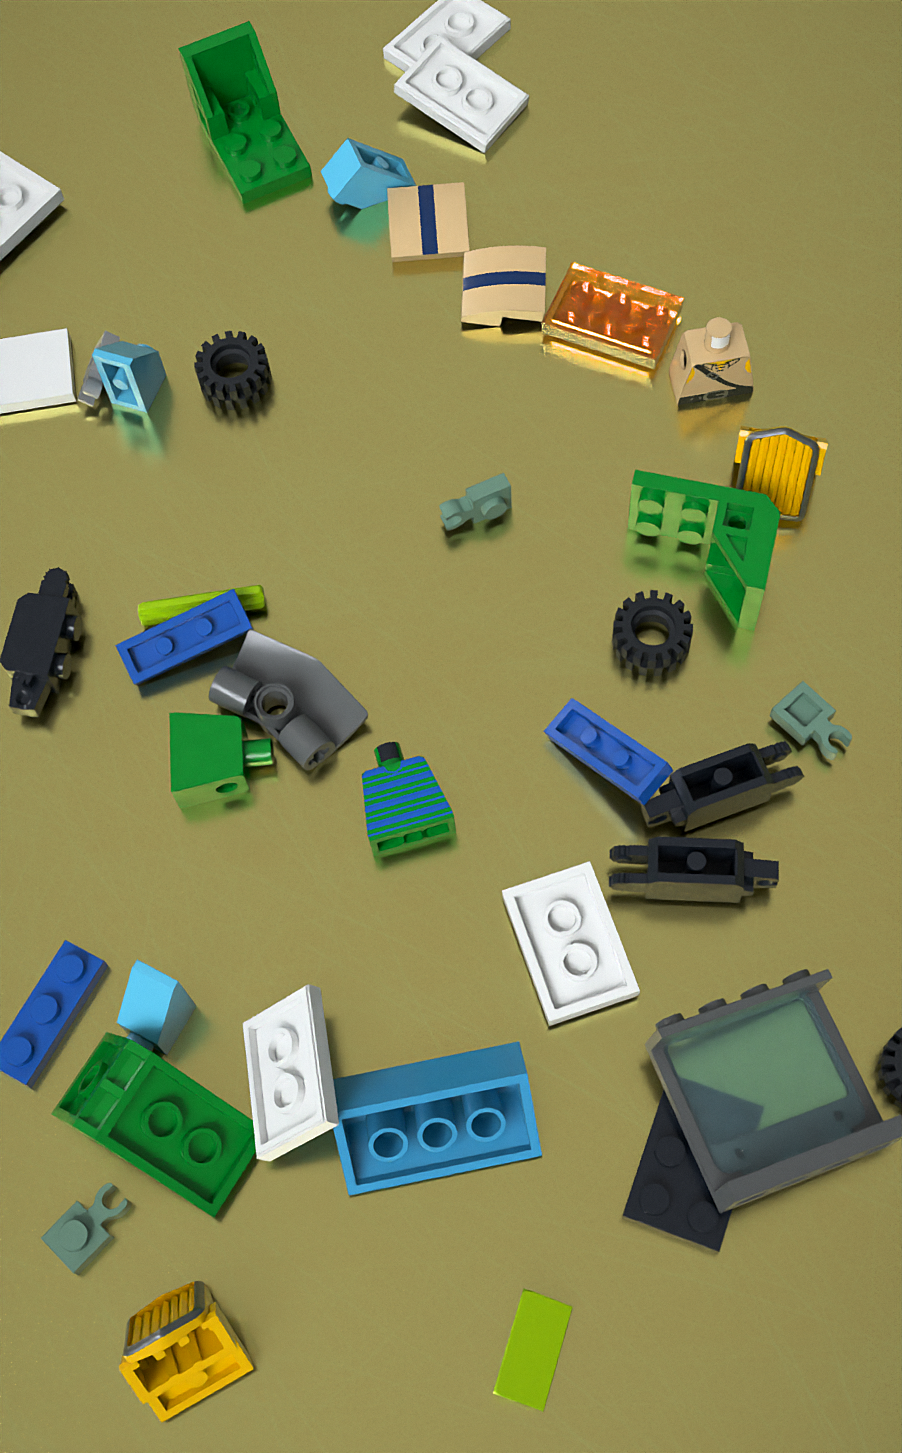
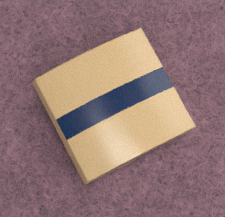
[387,182,469,262]
[461,245,546,327]

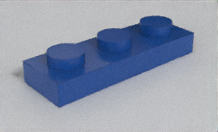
[115,589,254,685]
[543,698,674,805]
[0,940,108,1089]

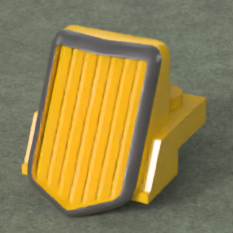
[734,425,828,522]
[119,1281,254,1423]

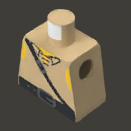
[669,317,754,405]

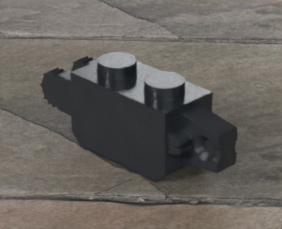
[0,567,83,717]
[641,741,804,831]
[609,836,779,903]

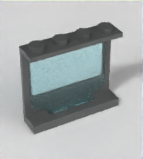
[644,969,902,1213]

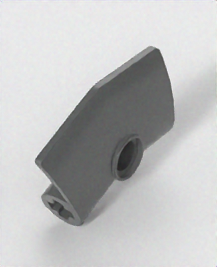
[209,630,368,770]

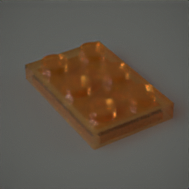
[542,262,684,369]

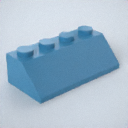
[333,1041,542,1196]

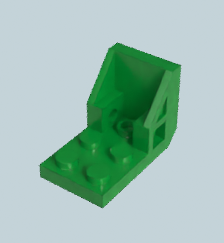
[178,21,312,204]
[627,470,781,631]
[51,1032,256,1218]

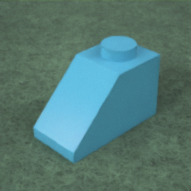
[320,138,416,209]
[92,341,166,413]
[117,959,196,1055]

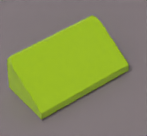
[493,1288,573,1411]

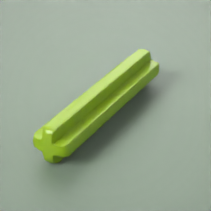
[138,585,266,626]

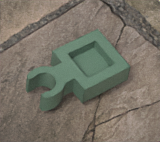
[439,473,512,530]
[770,681,852,760]
[41,1183,132,1275]

